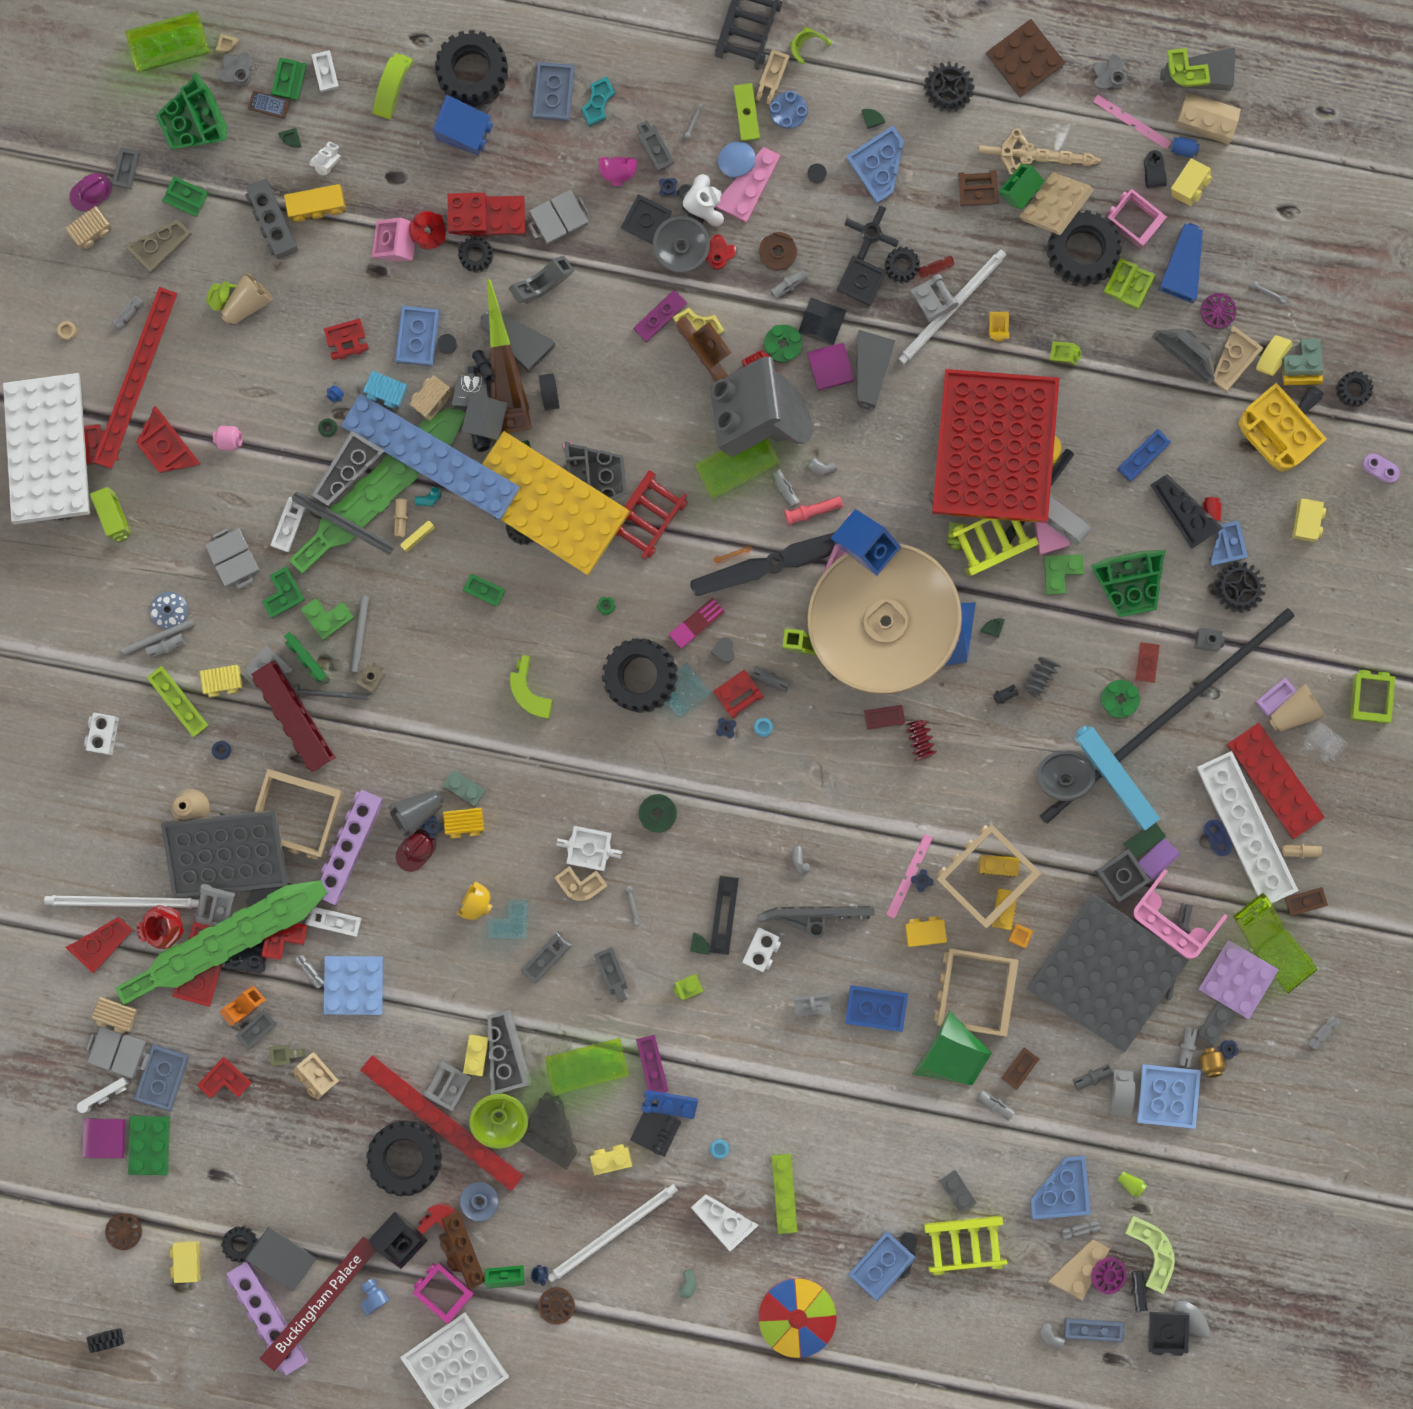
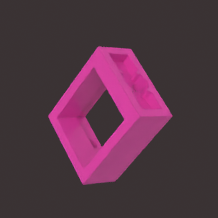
[413,1262,475,1324]

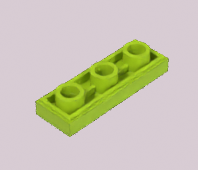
[733,83,760,142]

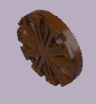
[105,1213,142,1250]
[538,1287,575,1325]

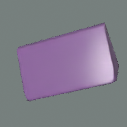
[1138,839,1181,880]

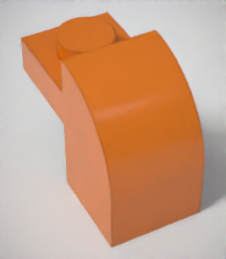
[219,985,266,1027]

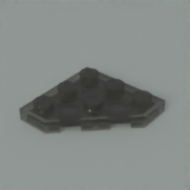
[520,1092,577,1170]

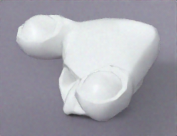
[683,174,724,227]

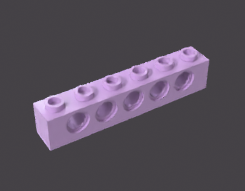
[317,789,384,905]
[226,1261,309,1375]

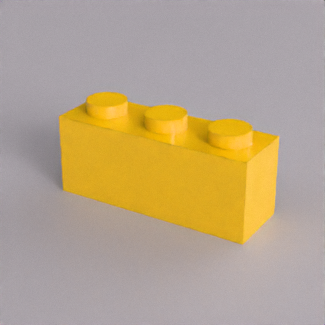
[284,184,346,223]

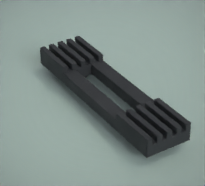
[710,876,739,955]

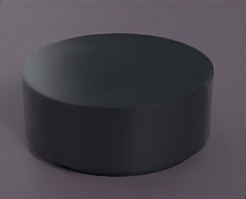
[808,163,827,184]
[437,334,457,354]

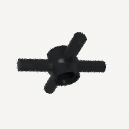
[844,206,899,260]

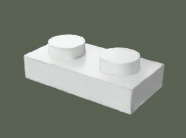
[312,50,339,93]

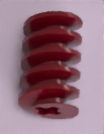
[905,720,937,762]

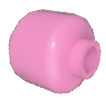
[213,426,243,451]

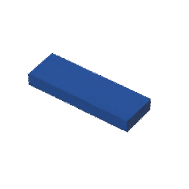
[1117,429,1171,482]

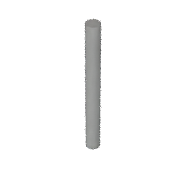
[350,596,369,673]
[121,619,195,656]

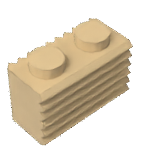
[65,206,112,250]
[409,375,454,421]
[92,997,139,1034]

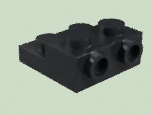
[1147,1312,1189,1356]

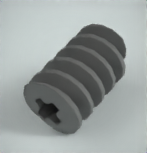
[1023,657,1061,700]

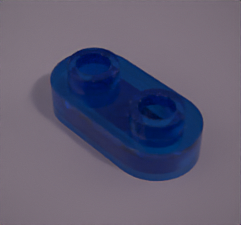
[1203,820,1232,856]

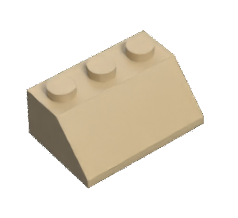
[1175,91,1241,145]

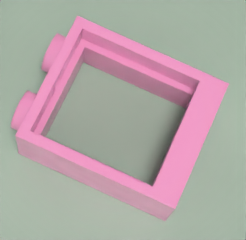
[1106,189,1167,250]

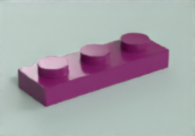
[636,1035,669,1093]

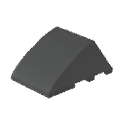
[564,442,627,500]

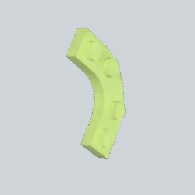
[1125,1215,1175,1294]

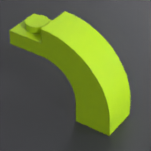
[372,53,413,120]
[782,628,817,656]
[510,655,553,720]

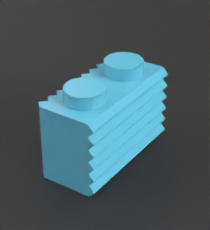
[363,371,408,409]

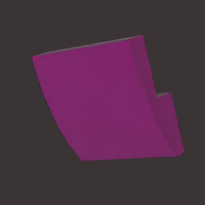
[807,342,854,391]
[82,1118,125,1158]

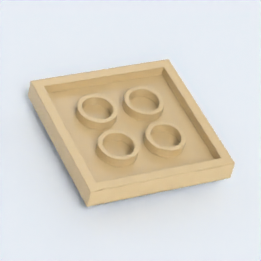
[1019,172,1094,235]

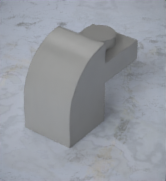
[1111,1070,1135,1116]

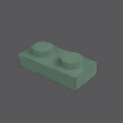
[443,769,486,807]

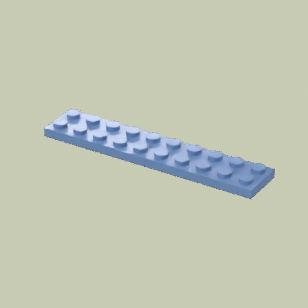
[341,394,520,520]

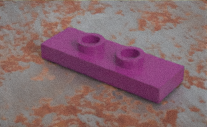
[633,290,687,343]

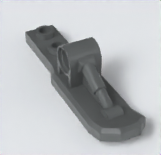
[758,906,874,939]

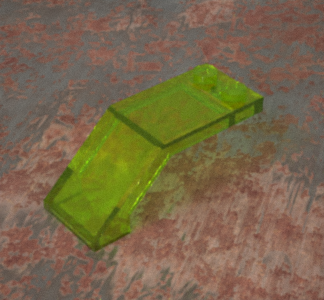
[1233,892,1318,993]

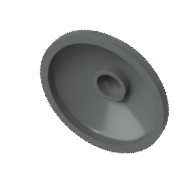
[653,216,710,273]
[1037,750,1095,801]

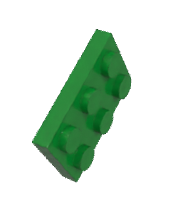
[284,632,331,684]
[128,1116,170,1176]

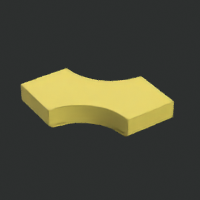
[673,308,724,335]

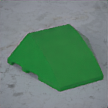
[156,72,227,150]
[1090,550,1166,618]
[912,1010,992,1085]

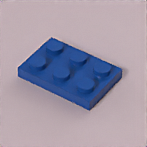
[845,985,908,1032]

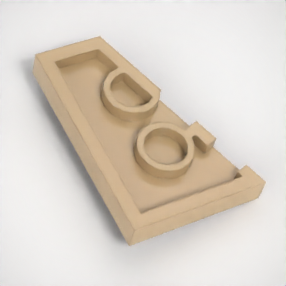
[1213,325,1263,393]
[1047,1239,1110,1300]

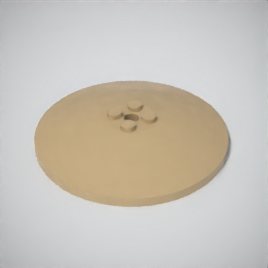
[808,543,962,695]

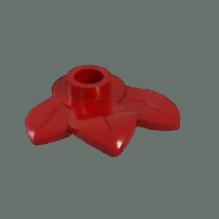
[705,234,736,270]

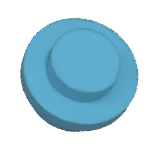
[754,718,773,737]
[710,1139,729,1159]

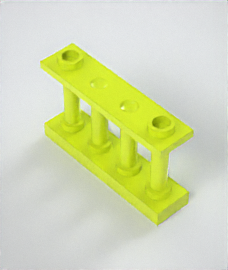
[948,518,1039,577]
[924,1216,1007,1275]

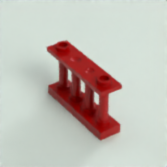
[613,470,688,560]

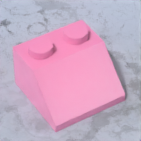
[371,218,415,262]

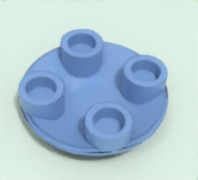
[770,91,808,129]
[718,142,755,178]

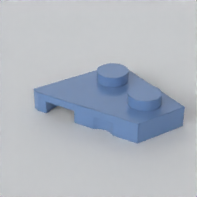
[1210,520,1248,566]

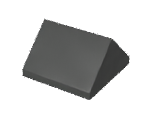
[461,394,507,440]

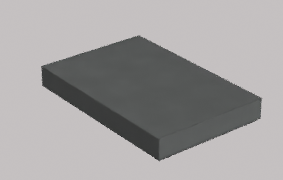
[245,1226,316,1291]

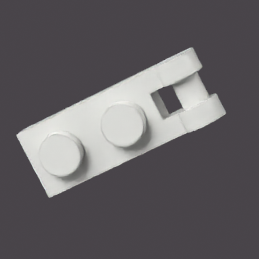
[270,497,307,553]
[305,907,362,937]
[77,1077,130,1113]

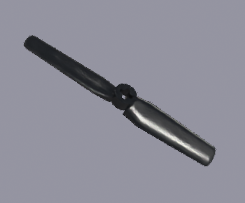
[690,532,835,596]

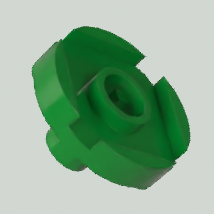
[764,324,802,363]
[1101,680,1140,719]

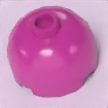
[599,157,637,186]

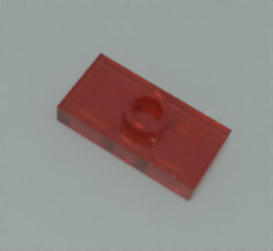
[1135,642,1160,683]

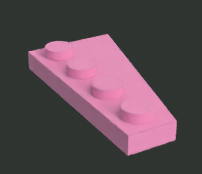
[715,147,780,223]

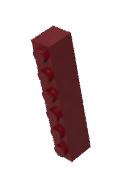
[251,660,336,772]

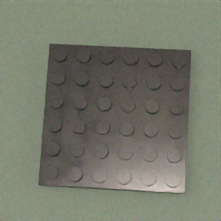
[1027,893,1189,1052]

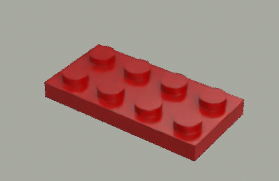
[172,922,223,1007]

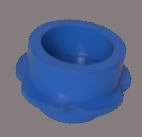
[326,385,344,403]

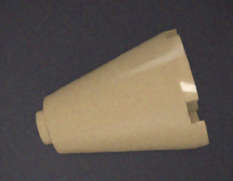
[221,272,273,325]
[1269,684,1326,732]
[171,789,210,820]

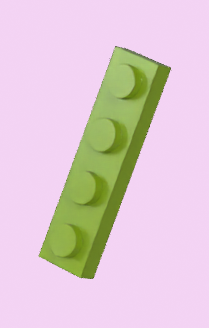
[147,666,209,738]
[772,1154,797,1234]

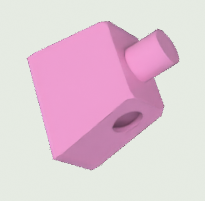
[1034,522,1070,556]

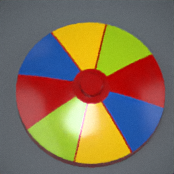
[758,1278,837,1358]

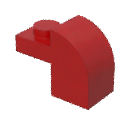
[417,1203,463,1234]

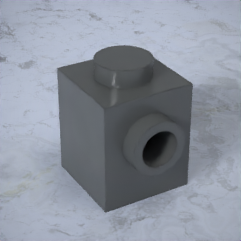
[1194,628,1225,652]

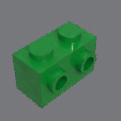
[999,163,1045,210]

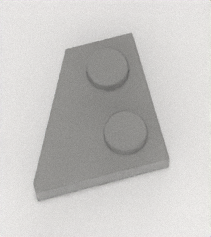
[240,645,294,687]

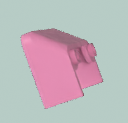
[1133,869,1228,959]

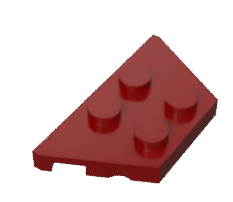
[136,406,201,473]

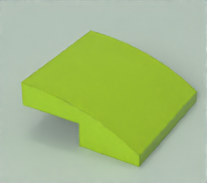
[1104,258,1156,310]

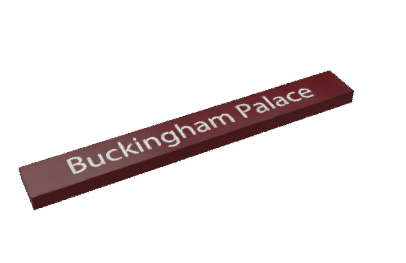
[259,1237,376,1371]

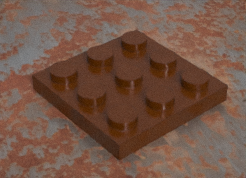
[986,19,1065,98]

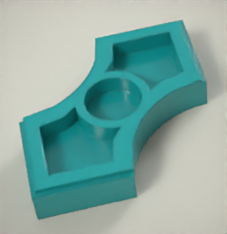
[581,77,615,127]

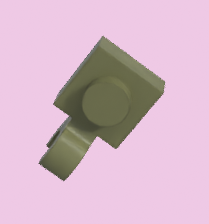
[269,1044,305,1066]

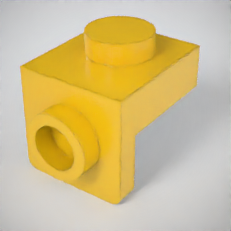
[989,312,1009,341]

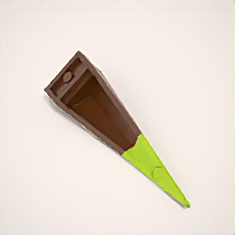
[487,279,532,434]

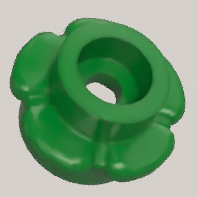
[597,597,616,615]

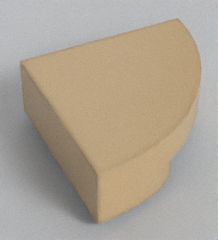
[215,33,239,54]

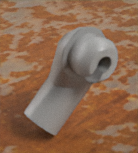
[808,458,837,476]
[793,846,809,875]
[1040,1323,1065,1348]

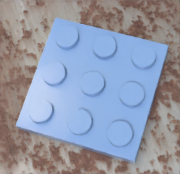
[324,956,383,1015]
[1137,1064,1201,1129]

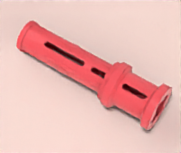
[784,496,843,526]

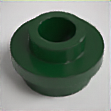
[318,418,338,438]

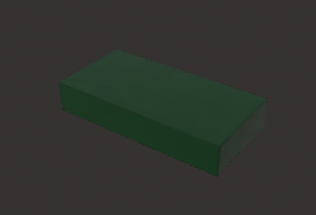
[1123,823,1166,858]

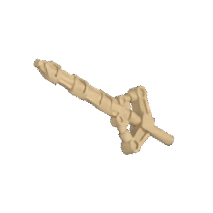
[978,128,1101,177]

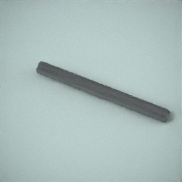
[292,491,394,555]

